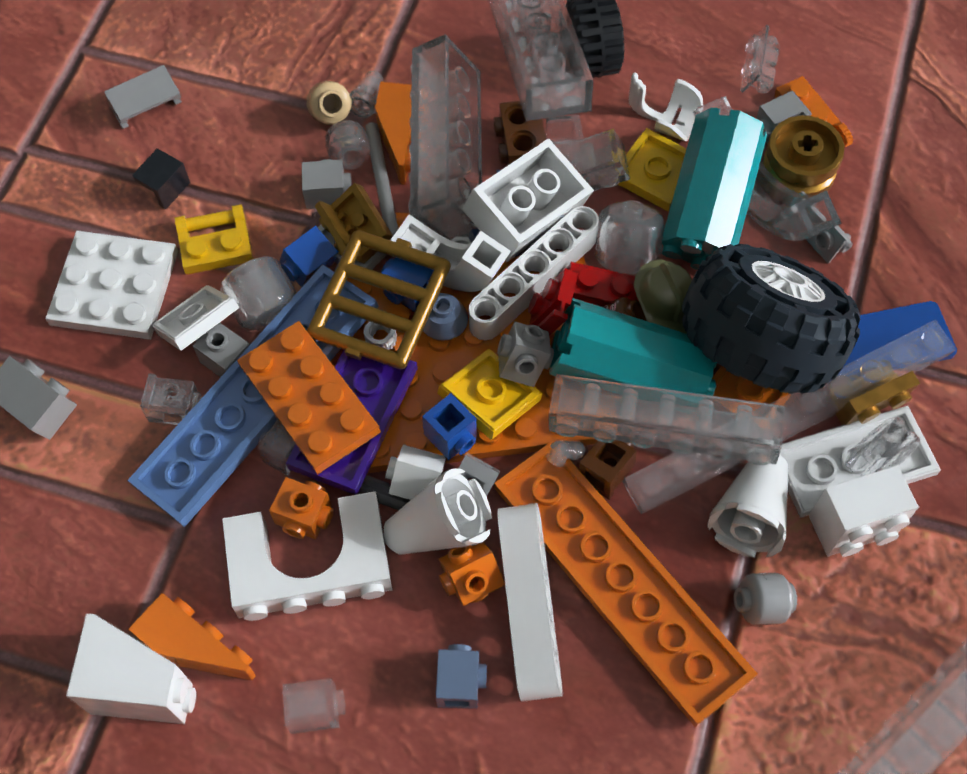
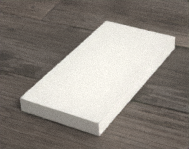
[771,406,941,518]

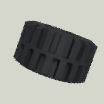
[564,0,624,80]

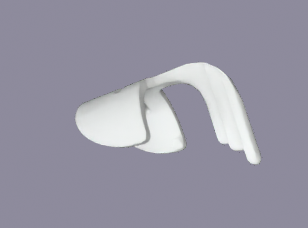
[629,72,703,142]

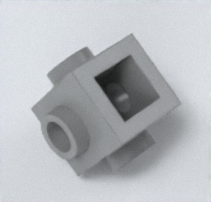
[497,322,554,387]

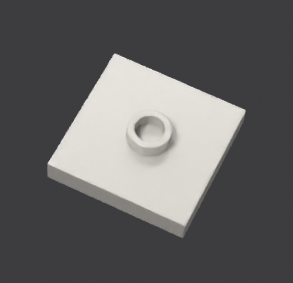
[152,285,239,351]

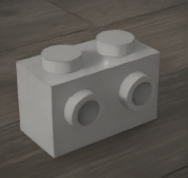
[0,356,77,440]

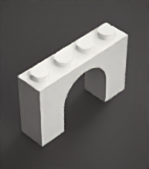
[222,491,393,621]

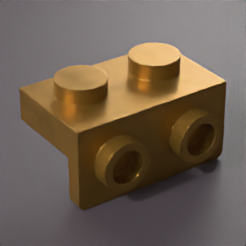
[314,182,393,264]
[826,366,920,425]

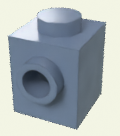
[436,644,487,709]

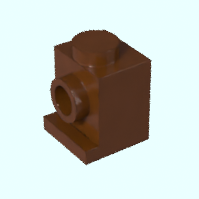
[579,431,637,500]

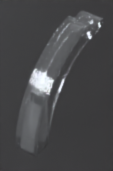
[693,96,842,241]

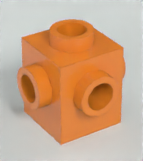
[269,477,334,539]
[438,542,505,606]

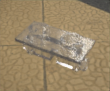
[741,25,780,94]

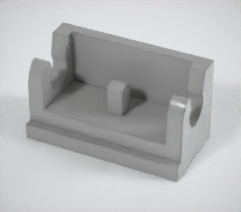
[104,65,182,129]

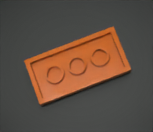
[237,321,381,475]

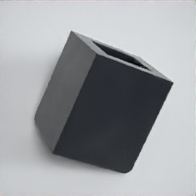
[133,148,190,209]

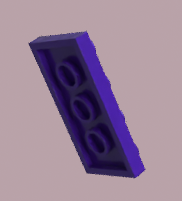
[286,350,418,495]

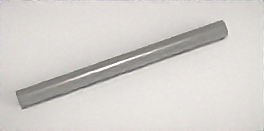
[365,122,398,235]

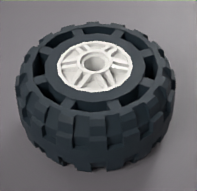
[682,244,860,394]

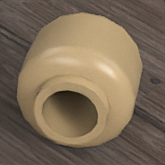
[306,81,352,125]

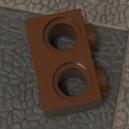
[494,99,546,166]

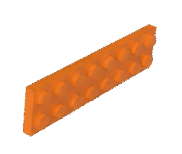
[494,440,758,728]

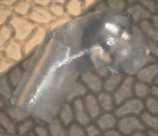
[546,440,588,467]

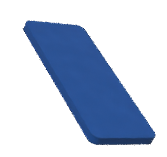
[825,301,957,385]

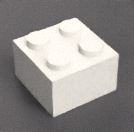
[809,465,919,557]

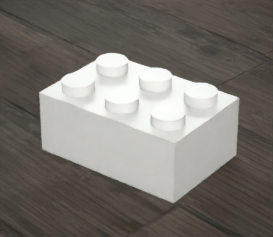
[462,138,594,262]

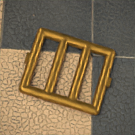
[307,230,451,369]

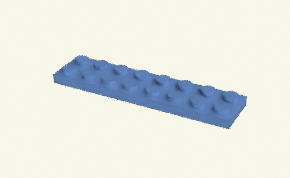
[127,265,379,527]

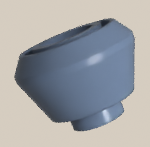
[423,293,468,340]

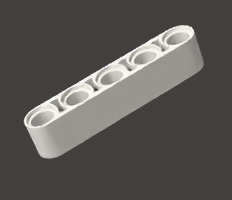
[469,206,599,340]
[498,503,562,702]

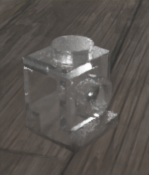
[140,374,202,425]

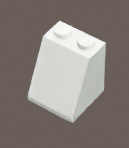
[66,614,196,724]

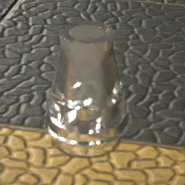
[349,71,384,118]

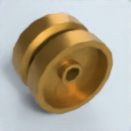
[761,115,845,202]

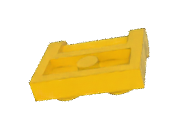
[174,204,254,275]

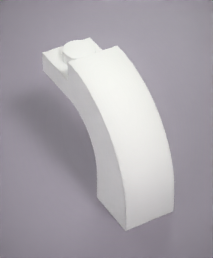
[391,214,511,292]

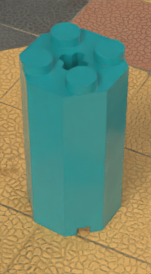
[661,108,767,270]
[549,298,717,417]

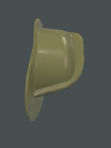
[634,259,692,334]

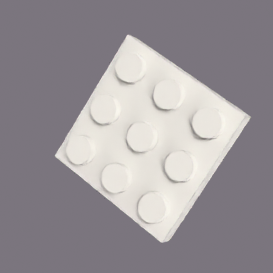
[45,231,178,340]

